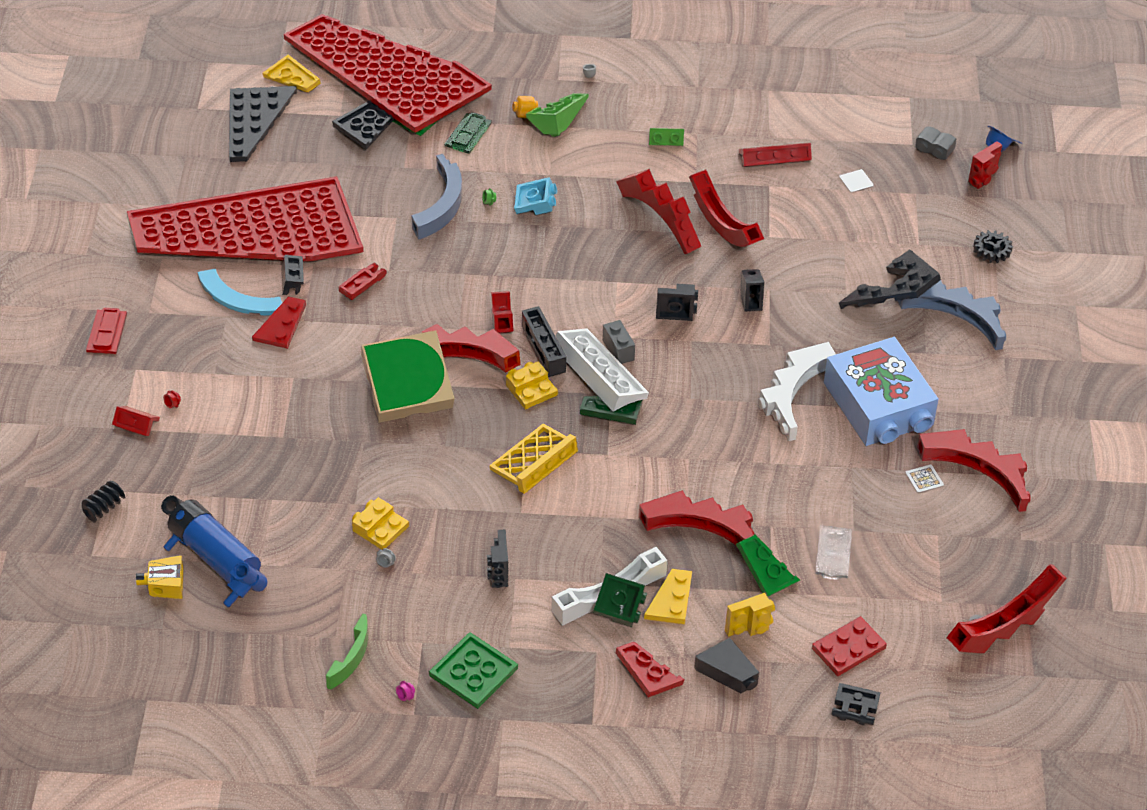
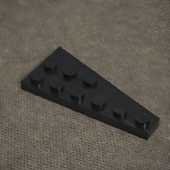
[332,100,395,149]

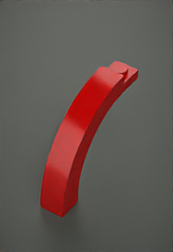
[689,169,764,247]

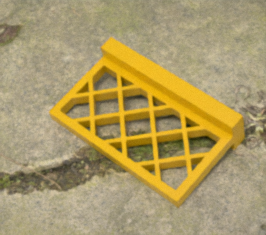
[489,424,578,494]

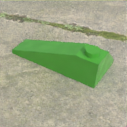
[526,93,589,136]

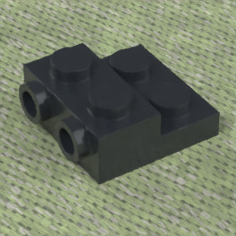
[656,284,698,321]
[487,529,509,588]

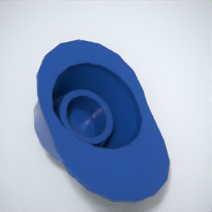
[986,125,1022,152]

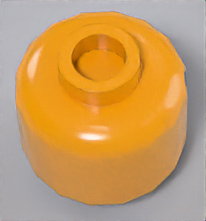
[512,96,538,118]

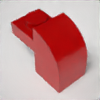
[491,291,514,333]

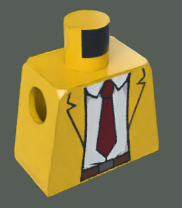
[136,555,184,599]

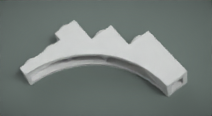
[758,342,836,441]

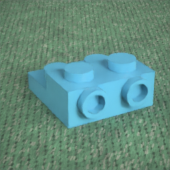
[514,177,557,215]

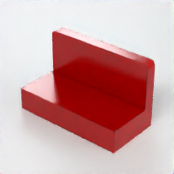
[112,406,160,436]

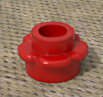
[163,390,181,408]

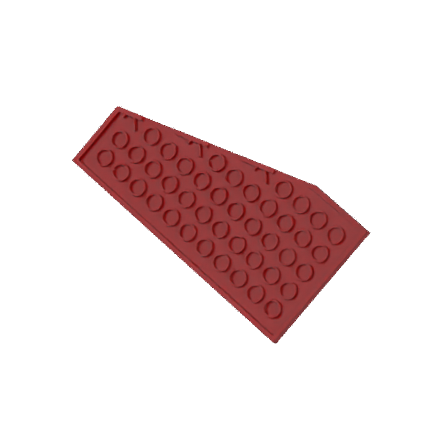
[284,14,492,133]

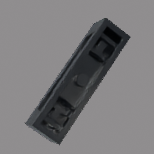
[522,306,566,377]

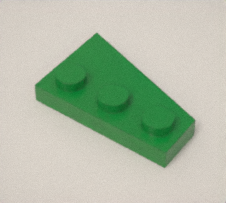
[736,534,800,597]

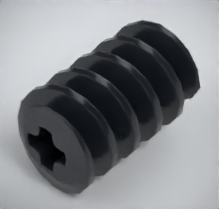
[81,480,126,523]

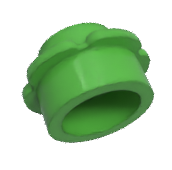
[482,188,496,206]

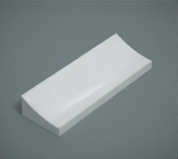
[555,329,649,412]

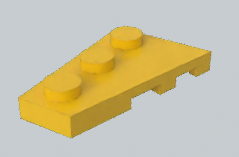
[263,55,321,93]
[644,569,692,624]

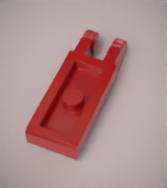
[338,263,387,300]

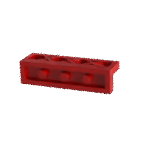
[739,143,812,166]

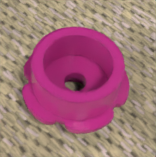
[396,681,415,701]

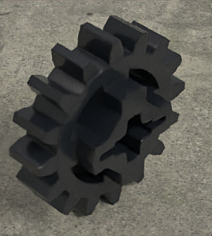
[973,230,1013,263]

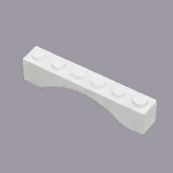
[552,547,667,626]

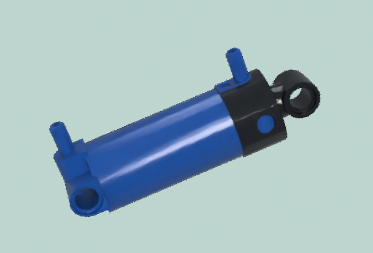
[161,495,268,607]

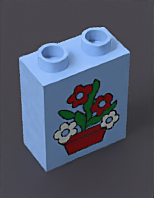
[824,337,939,446]

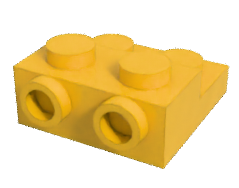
[506,361,558,410]
[352,497,409,550]
[725,593,775,637]

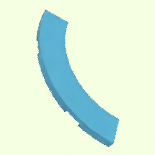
[198,269,282,316]

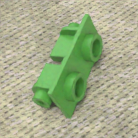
[649,128,684,146]

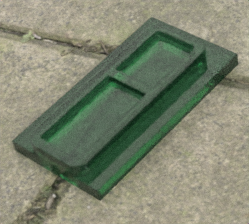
[444,112,492,154]

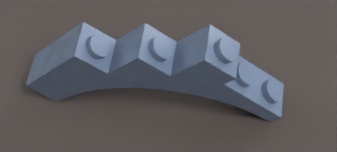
[898,280,1006,350]

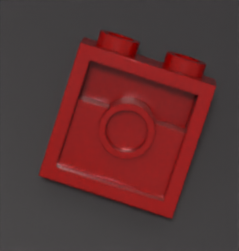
[968,142,1002,189]

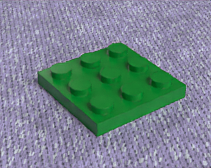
[429,632,518,709]

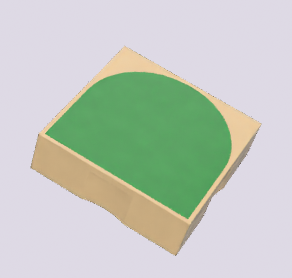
[361,331,455,423]

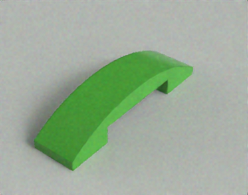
[326,613,368,689]

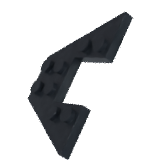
[839,249,941,309]

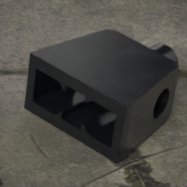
[740,269,764,312]

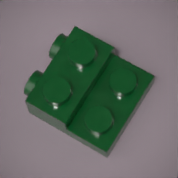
[593,573,647,628]

